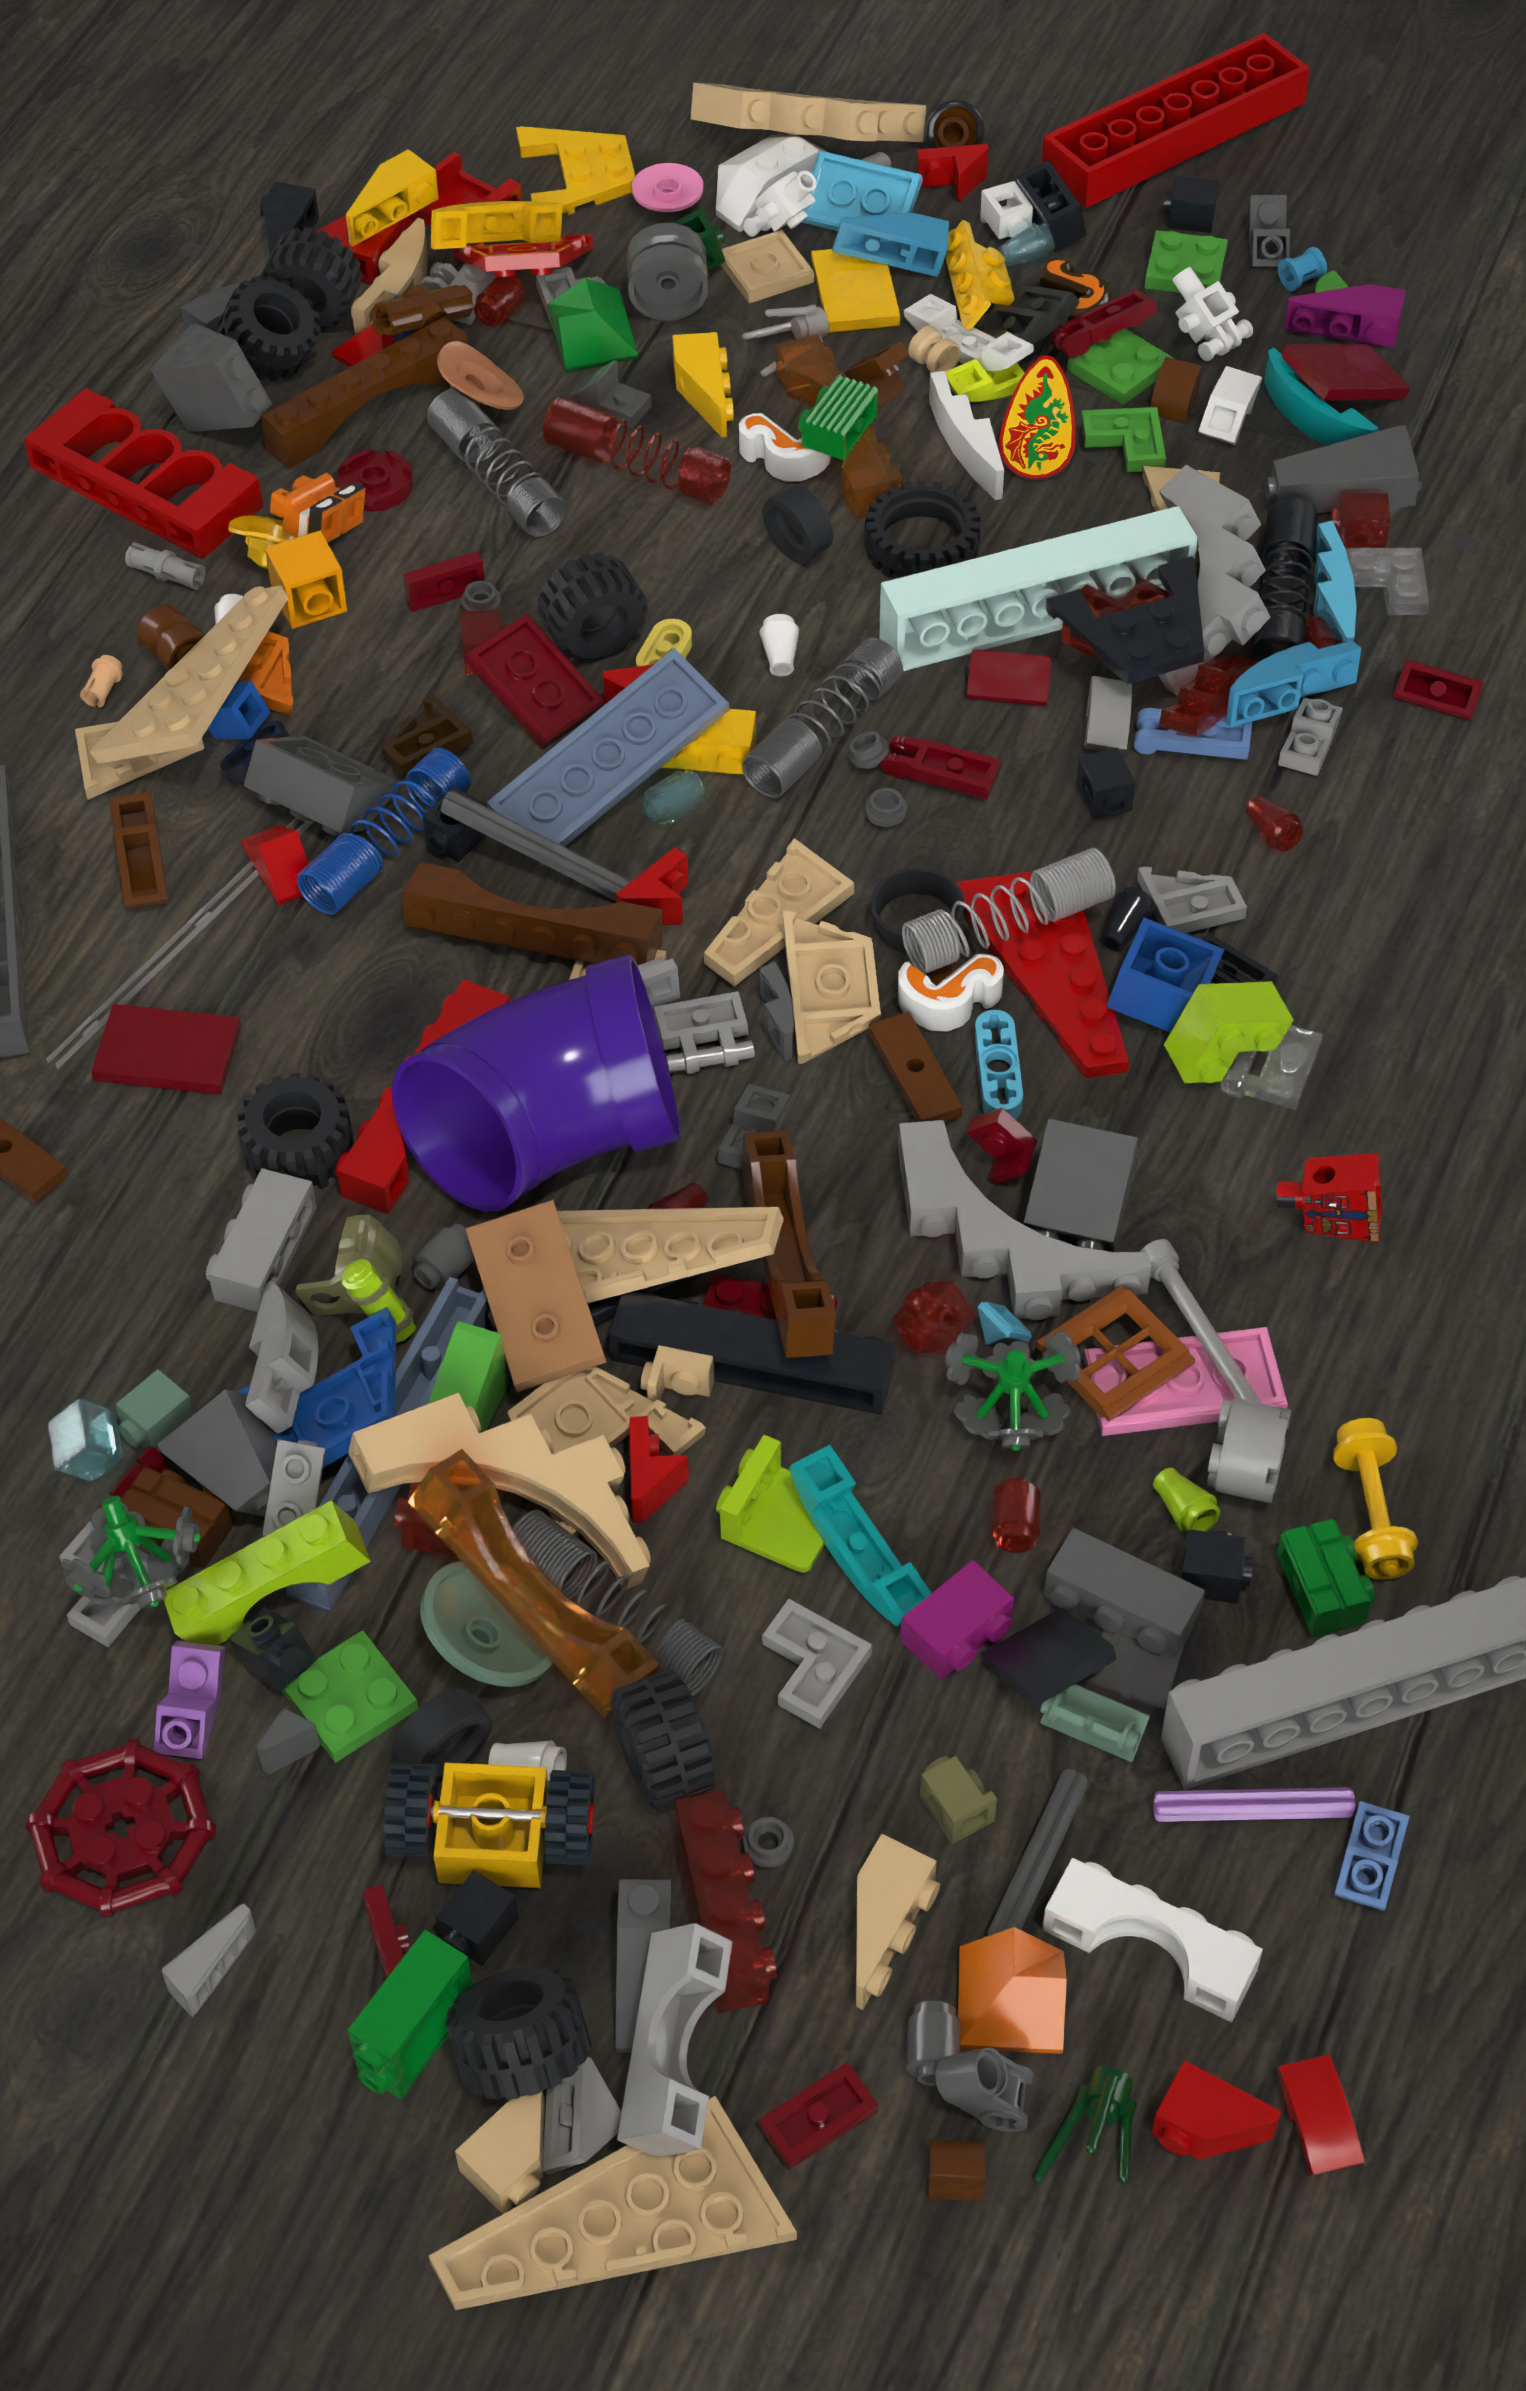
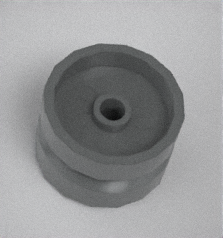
[626,223,708,321]

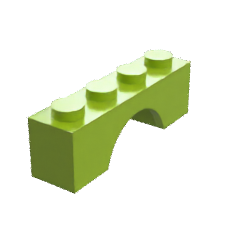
[164,1500,371,1646]

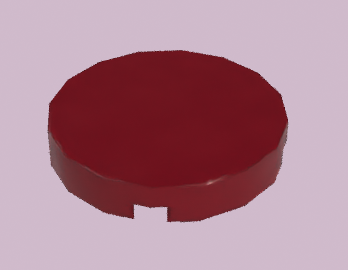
[336,450,413,512]

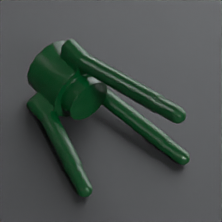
[1033,2066,1137,2184]

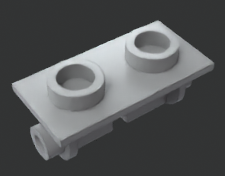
[262,1439,326,1536]

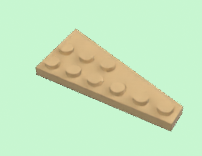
[89,585,288,764]
[488,1207,784,1328]

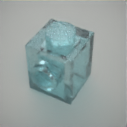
[48,1399,123,1482]

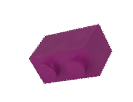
[901,1560,1014,1680]

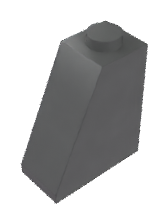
[158,1389,277,1517]

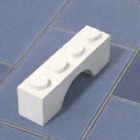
[1043,1858,1263,2022]

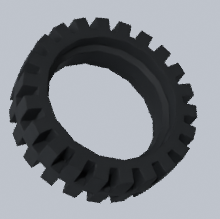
[865,480,981,579]

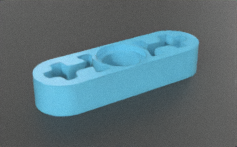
[975,1010,1023,1119]

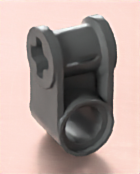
[935,2047,1034,2132]

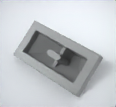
[542,2057,622,2175]

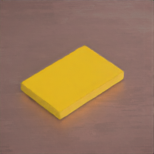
[811,249,900,333]

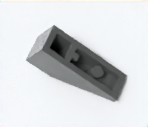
[615,1879,673,2053]

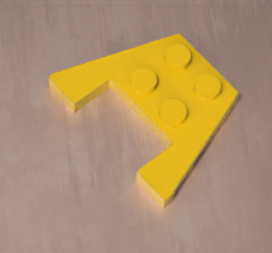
[516,126,635,215]

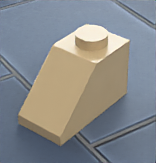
[455,2090,545,2214]

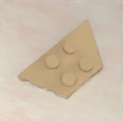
[782,909,881,1064]

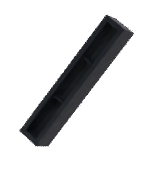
[609,1292,895,1415]

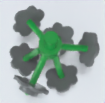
[945,1331,1080,1451]
[61,1496,201,1609]

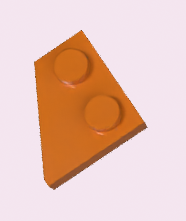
[237,631,293,717]

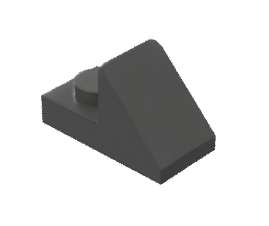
[568,360,652,429]

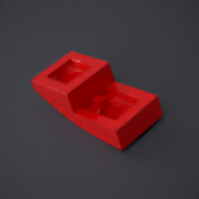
[1277,2054,1365,2175]

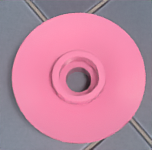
[632,163,703,212]

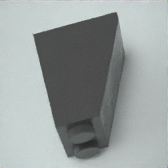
[150,324,272,432]
[1024,1118,1139,1251]

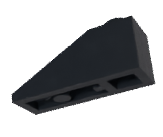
[260,182,319,254]

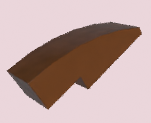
[109,792,168,909]

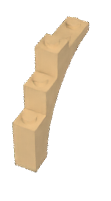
[691,83,926,142]
[348,1392,651,1590]

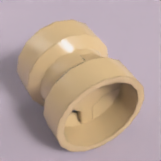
[908,325,961,372]

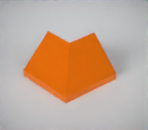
[958,1927,1067,2054]

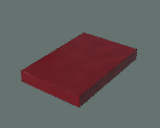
[1281,344,1411,401]
[464,613,605,750]
[91,1004,241,1095]

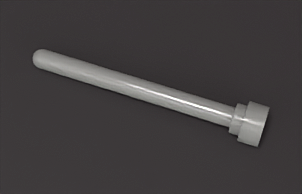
[1140,1239,1261,1403]

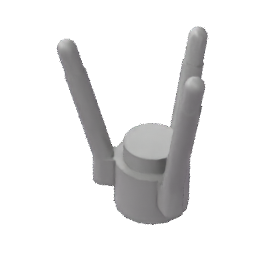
[742,304,829,377]

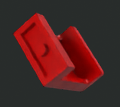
[413,152,522,243]

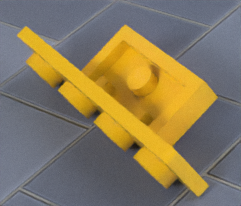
[945,220,1015,331]

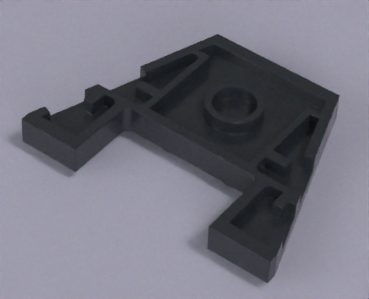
[1046,556,1204,684]

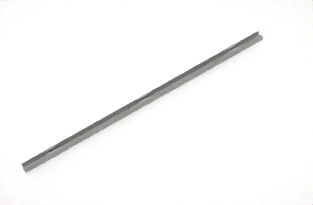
[46,818,314,1069]

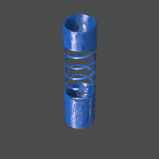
[297,748,471,915]

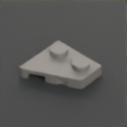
[1137,867,1247,933]

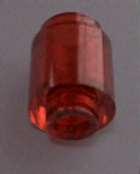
[474,276,526,327]
[992,1478,1041,1553]

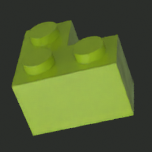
[1164,981,1294,1083]

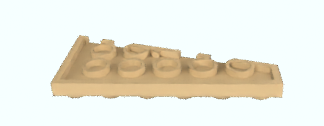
[429,2096,797,2310]

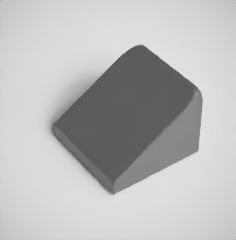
[256,1708,320,1774]

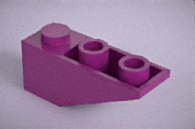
[1284,284,1406,348]

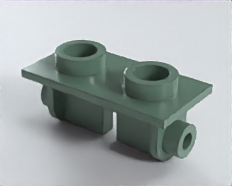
[1040,1684,1150,1762]

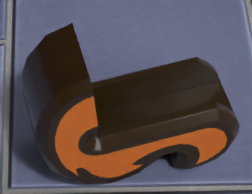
[1040,259,1111,322]

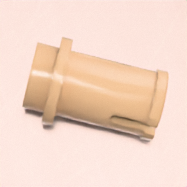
[80,655,123,708]

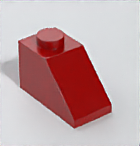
[1152,2060,1282,2160]

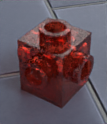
[892,1281,977,1354]

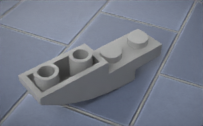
[245,1280,319,1434]

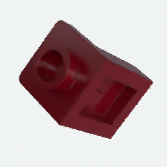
[966,1108,1038,1184]

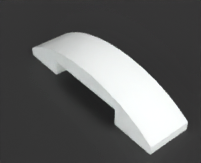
[904,294,1034,371]

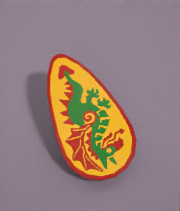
[999,355,1075,482]

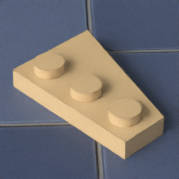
[75,721,204,800]

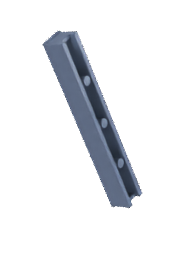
[286,1277,491,1613]

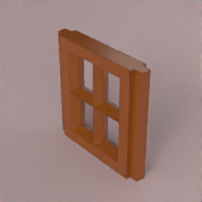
[1036,1286,1195,1422]

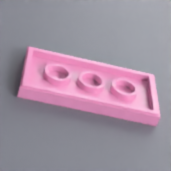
[1083,1327,1288,1436]

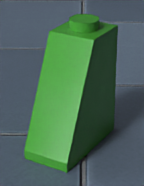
[428,1321,508,1433]

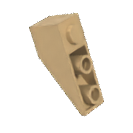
[856,1834,940,2010]

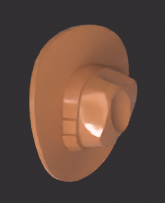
[437,341,524,410]

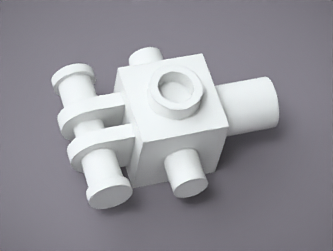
[743,171,816,237]
[1172,267,1253,361]

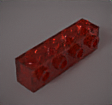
[675,1789,777,2013]

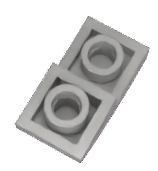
[1084,676,1132,755]
[1278,697,1343,776]

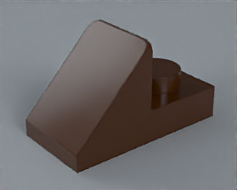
[840,341,909,406]

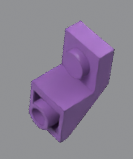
[154,1640,225,1759]

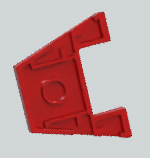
[452,233,594,277]

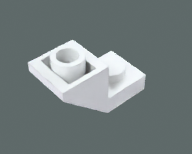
[1198,366,1262,445]

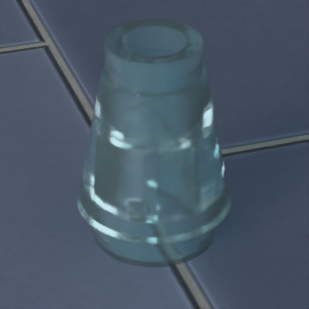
[998,223,1055,267]

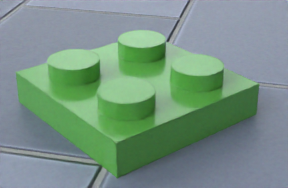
[1145,230,1228,293]
[1067,328,1173,405]
[282,1630,419,1763]

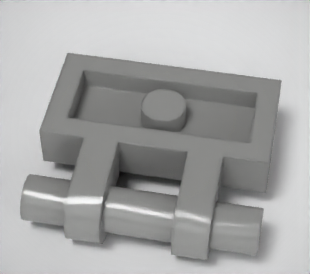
[654,991,755,1074]

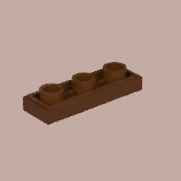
[869,1011,963,1122]
[0,1118,68,1204]

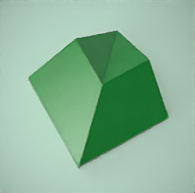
[547,278,638,373]

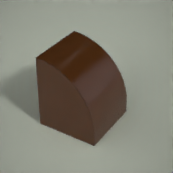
[1150,357,1202,423]
[928,2139,985,2201]

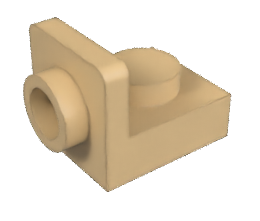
[641,1345,714,1402]

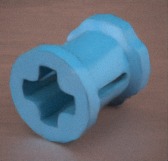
[1278,246,1327,291]

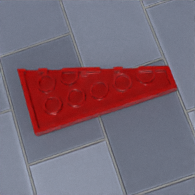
[955,871,1129,1078]

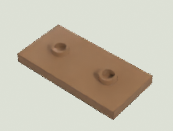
[466,1200,606,1392]

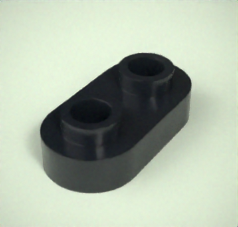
[220,720,290,785]

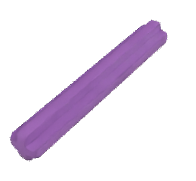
[1153,1787,1355,1822]

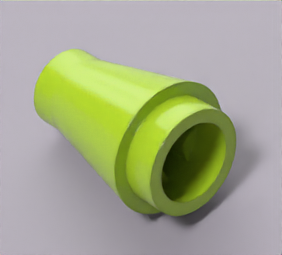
[1153,1467,1220,1532]

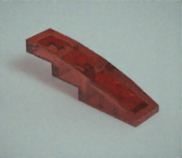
[1159,653,1259,736]

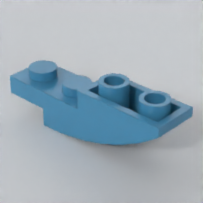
[1226,641,1361,727]

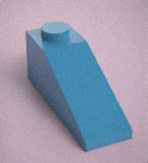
[832,213,949,277]

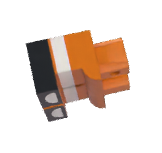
[270,473,365,543]

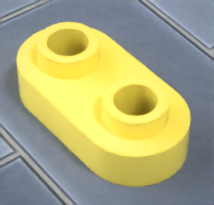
[636,619,692,667]

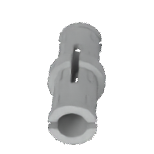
[125,542,206,590]

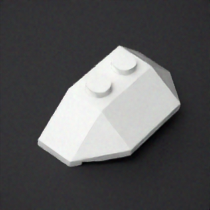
[716,134,827,232]

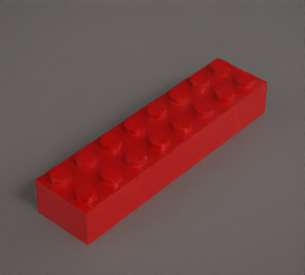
[1042,33,1310,208]

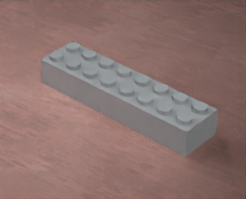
[1161,1576,1526,1790]

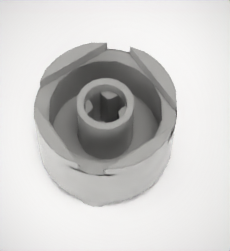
[1207,1398,1291,1504]

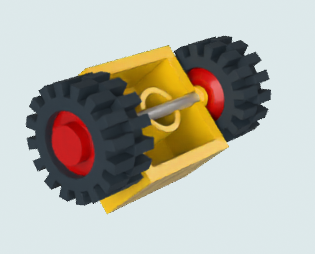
[384,1762,595,1888]

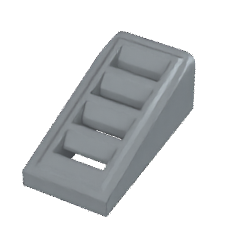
[162,1903,256,2017]

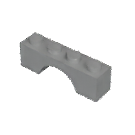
[617,1923,733,2157]

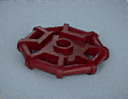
[25,1739,217,1917]

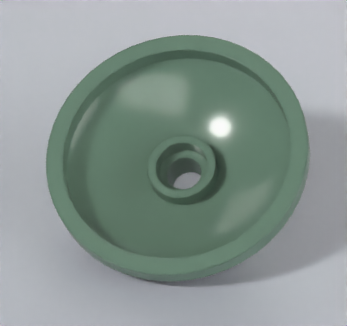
[420,1560,560,1687]

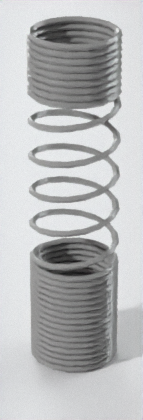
[902,847,1116,974]

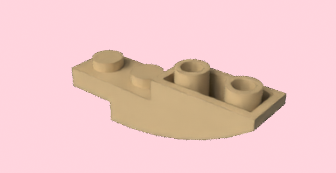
[351,218,428,334]

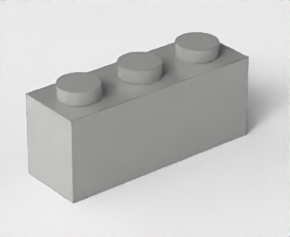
[206,1168,317,1312]

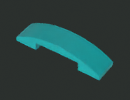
[1264,348,1378,446]
[789,1445,931,1626]

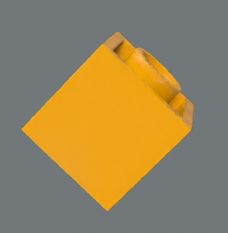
[265,530,347,629]

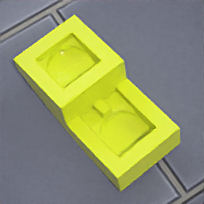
[945,358,1025,402]

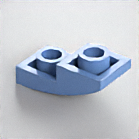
[1334,1801,1410,1911]

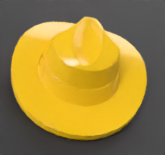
[228,515,297,569]

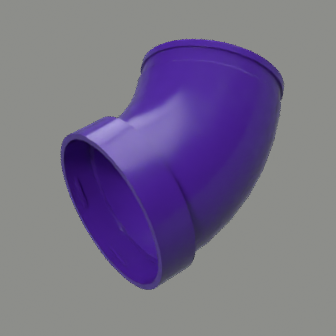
[392,954,681,1212]

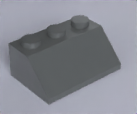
[243,736,400,836]

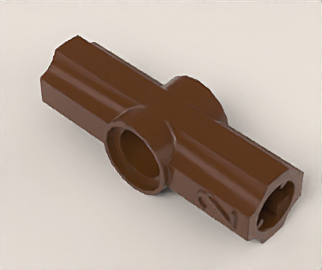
[371,284,474,336]

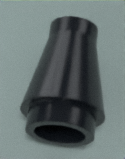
[1100,887,1154,952]

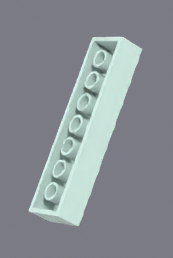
[879,506,1198,671]

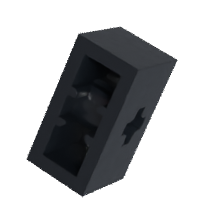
[1016,160,1087,252]

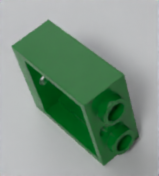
[347,1930,473,2100]

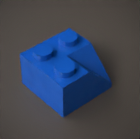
[1107,918,1224,1033]

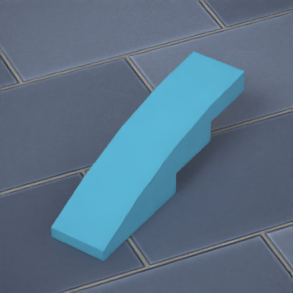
[1313,521,1357,646]

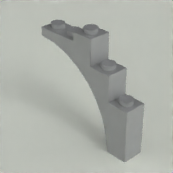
[1158,465,1270,696]
[898,1120,1151,1320]

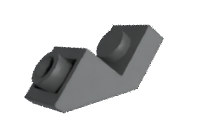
[1248,195,1290,267]

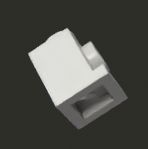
[980,181,1033,239]

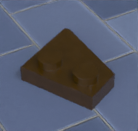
[381,694,474,778]

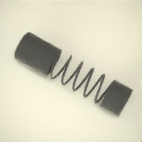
[427,388,566,537]
[742,638,903,798]
[501,1510,723,1696]

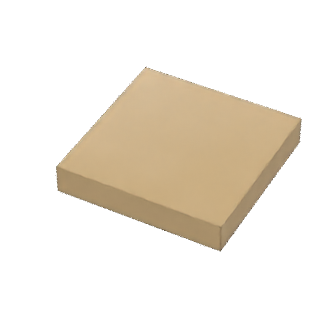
[720,230,814,303]

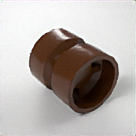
[136,604,205,671]

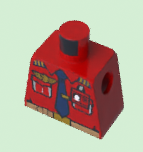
[1276,1153,1382,1242]

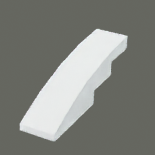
[929,371,1004,500]

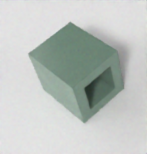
[115,1369,194,1451]

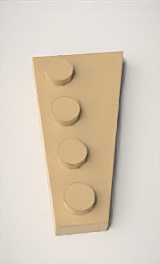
[704,838,854,987]

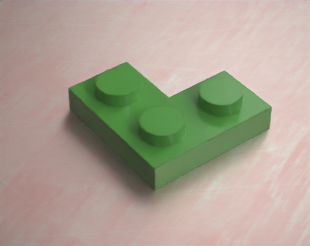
[1081,407,1166,472]

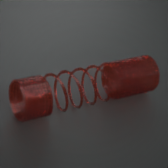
[543,396,731,505]

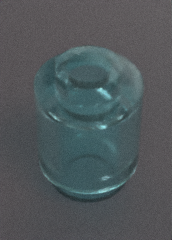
[643,769,706,826]

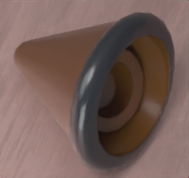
[925,100,985,148]

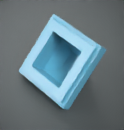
[978,1302,1032,1345]

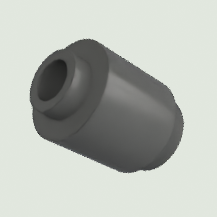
[412,1224,475,1290]
[906,2001,961,2086]

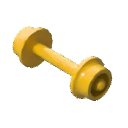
[1333,1418,1418,1580]

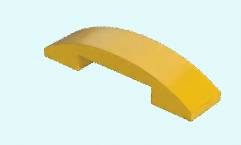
[431,201,563,249]

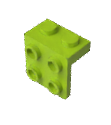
[716,1435,825,1573]

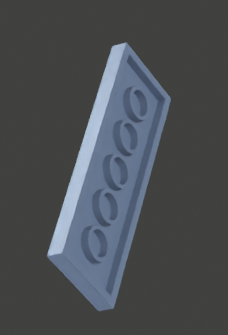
[487,648,730,865]

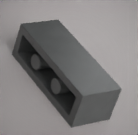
[1044,1528,1205,1659]

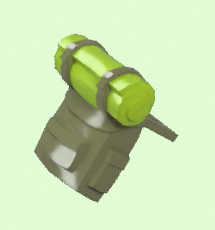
[295,1215,416,1343]

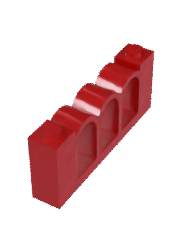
[24,388,263,560]

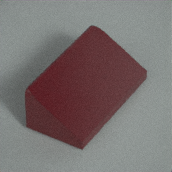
[967,649,1052,706]
[1393,659,1484,721]

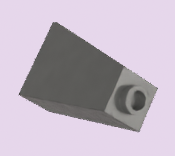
[1266,425,1419,513]

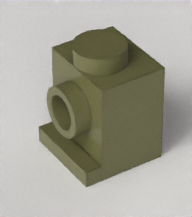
[920,1756,997,1844]

